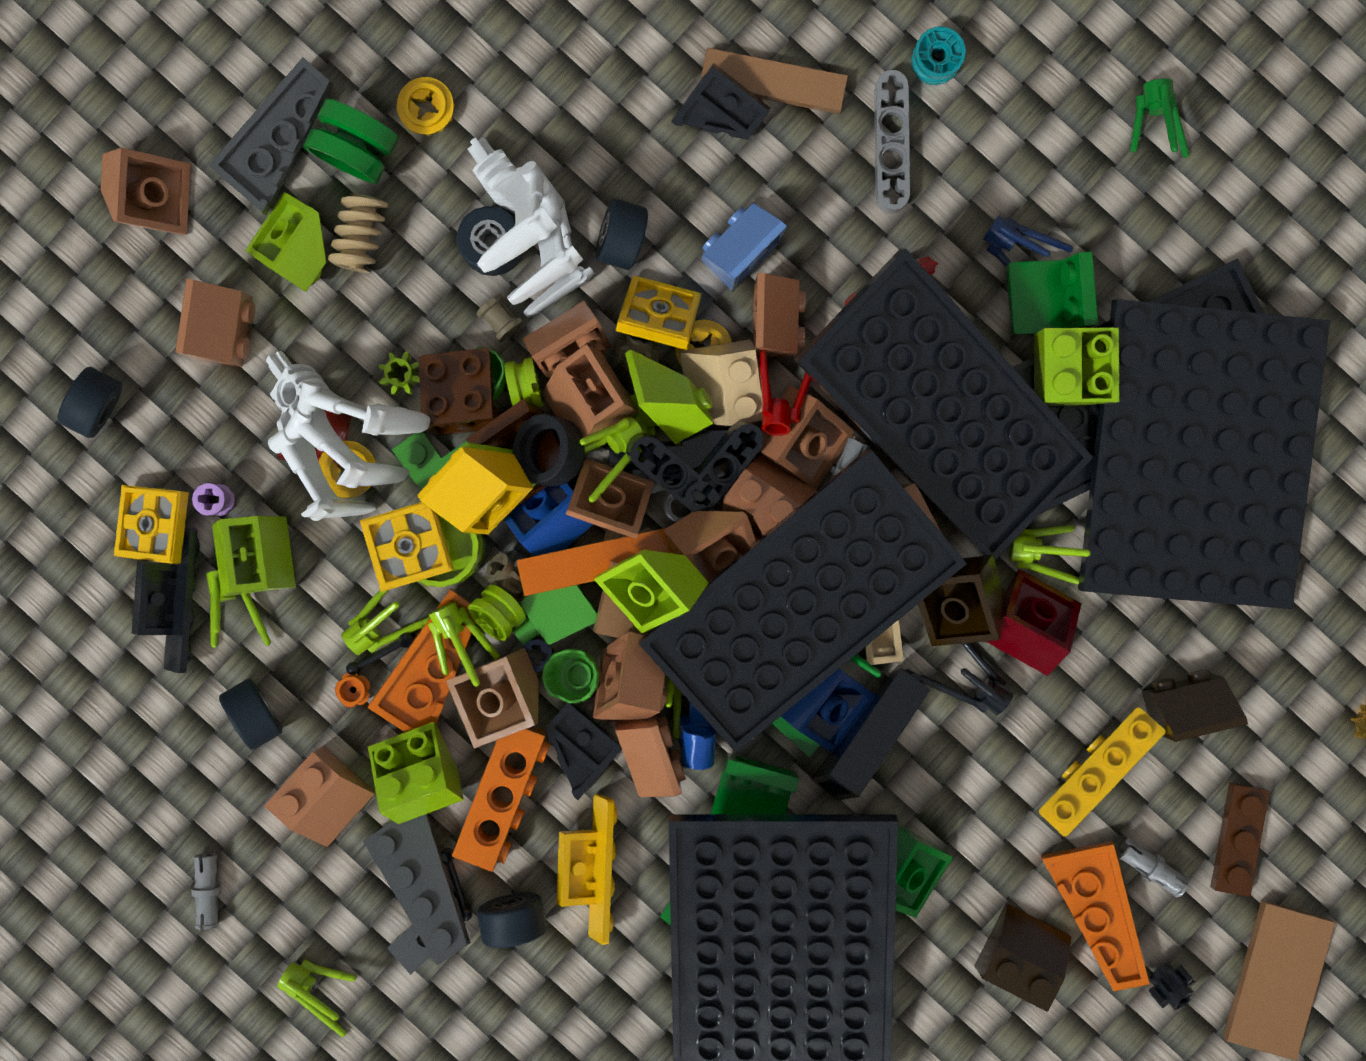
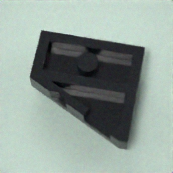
[545,703,622,800]

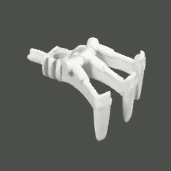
[468,137,595,318]
[266,351,430,521]

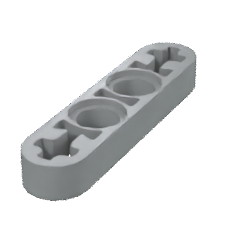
[874,70,910,214]

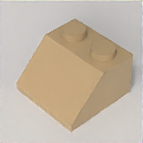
[679,339,763,426]

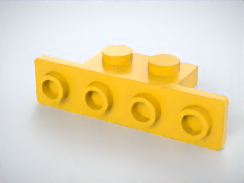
[1039,707,1166,837]
[556,794,618,945]

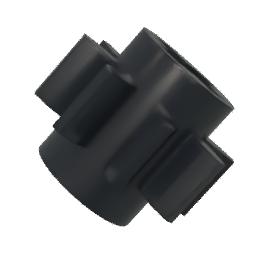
[1148,963,1195,1010]

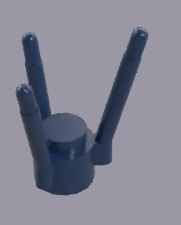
[983,215,1073,267]

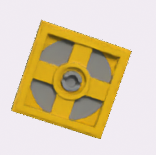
[616,275,702,350]
[114,485,189,564]
[359,502,454,592]

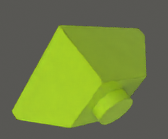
[245,192,326,292]
[625,350,713,444]

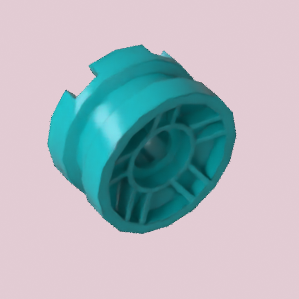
[911,26,966,86]

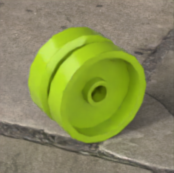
[418,515,486,587]

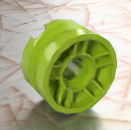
[504,357,544,407]
[468,585,526,642]

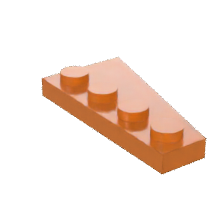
[367,588,475,732]
[1041,841,1150,991]

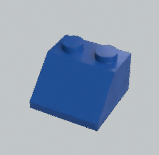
[503,482,593,556]

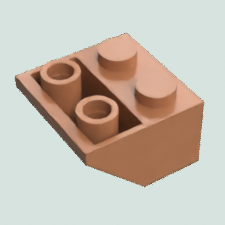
[523,301,612,380]
[542,344,639,438]
[615,714,686,797]

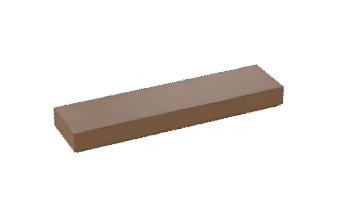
[701,48,848,114]

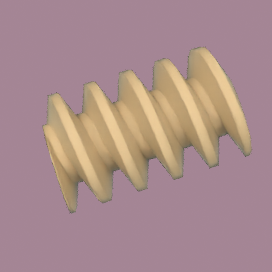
[328,193,388,274]

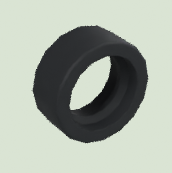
[513,414,585,487]

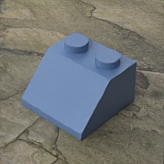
[702,203,787,291]

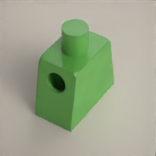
[512,584,598,645]

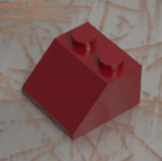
[985,569,1082,676]

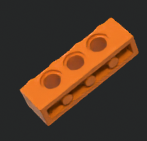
[452,726,551,872]

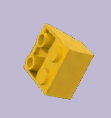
[417,447,533,535]

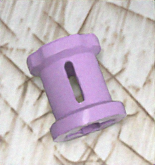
[192,483,236,516]

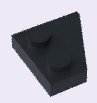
[671,63,771,140]

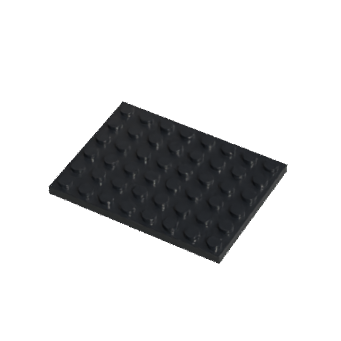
[1078,299,1331,609]
[669,814,898,1061]

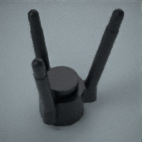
[920,643,1013,715]

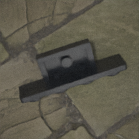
[131,528,200,673]

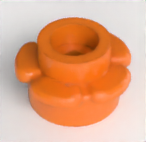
[335,673,370,708]

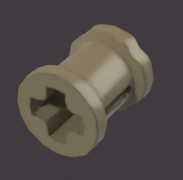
[477,294,524,342]

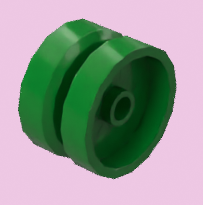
[303,98,399,185]

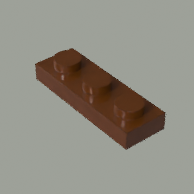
[1210,782,1270,897]

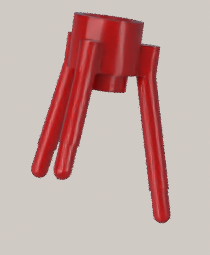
[759,350,812,436]

